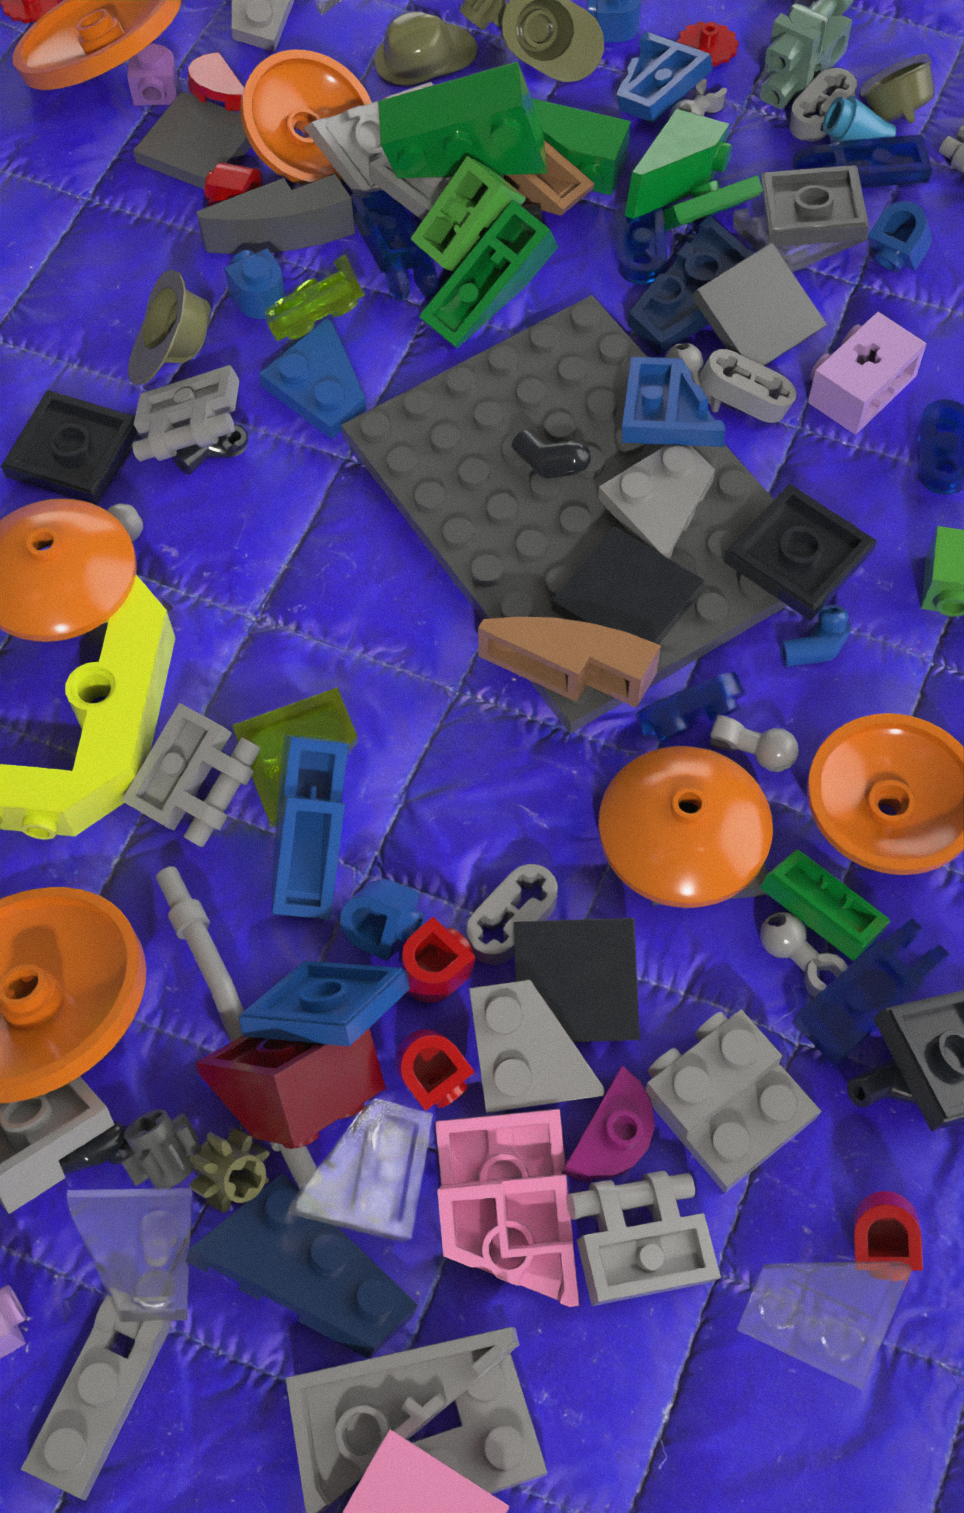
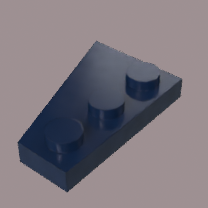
[186,1173,418,1359]

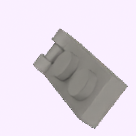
[21,1292,172,1501]

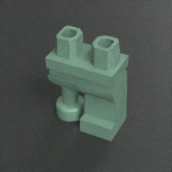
[760,0,854,109]

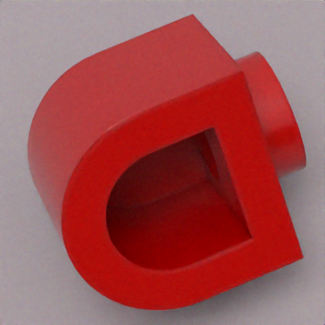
[204,162,263,207]
[400,917,476,1003]
[395,1029,475,1111]
[854,1191,923,1279]

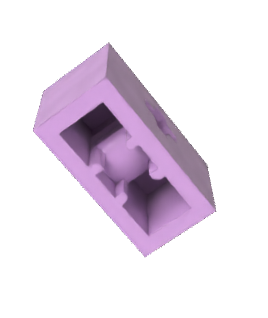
[808,312,927,435]

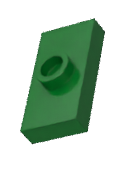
[657,175,763,232]
[760,849,891,962]

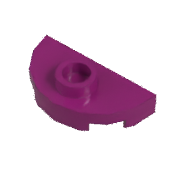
[561,1065,655,1182]

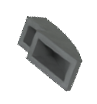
[196,174,355,254]

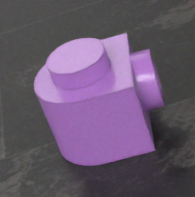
[127,43,180,106]

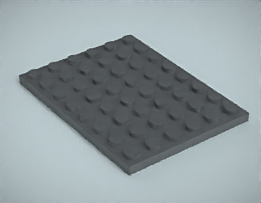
[341,295,788,734]

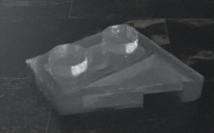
[67,1188,193,1322]
[737,1261,912,1390]

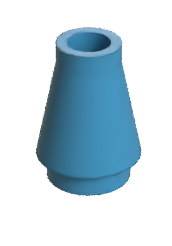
[823,96,896,152]

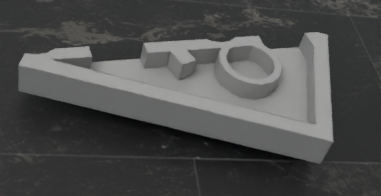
[286,1327,519,1513]

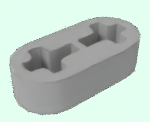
[789,68,857,142]
[699,349,796,423]
[466,864,558,965]

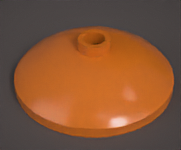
[240,49,372,185]
[0,499,137,642]
[807,713,964,875]
[598,746,773,908]

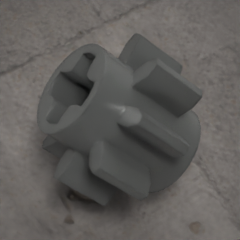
[118,1109,201,1190]

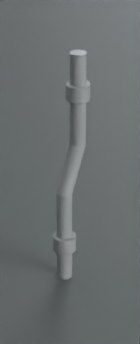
[156,867,322,1190]

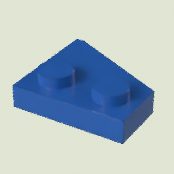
[616,32,713,123]
[259,318,367,439]
[622,357,725,447]

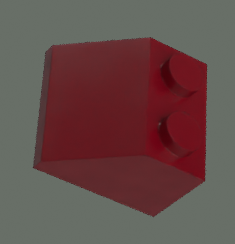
[195,1029,386,1149]

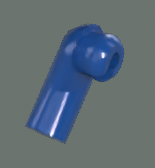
[780,605,851,667]

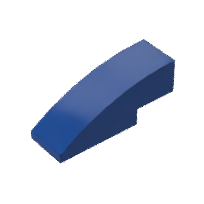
[271,734,348,919]

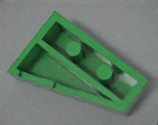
[378,61,548,178]

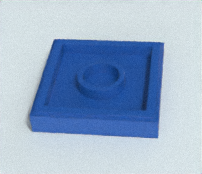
[239,961,410,1047]

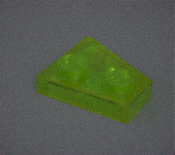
[265,254,365,342]
[232,687,358,828]

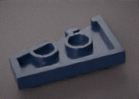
[628,215,753,356]

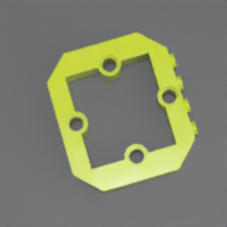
[0,575,176,840]

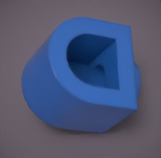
[587,0,642,42]
[868,201,932,272]
[224,248,286,319]
[340,879,425,961]

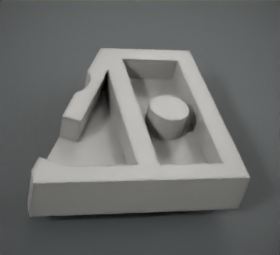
[598,445,715,559]
[469,980,605,1112]

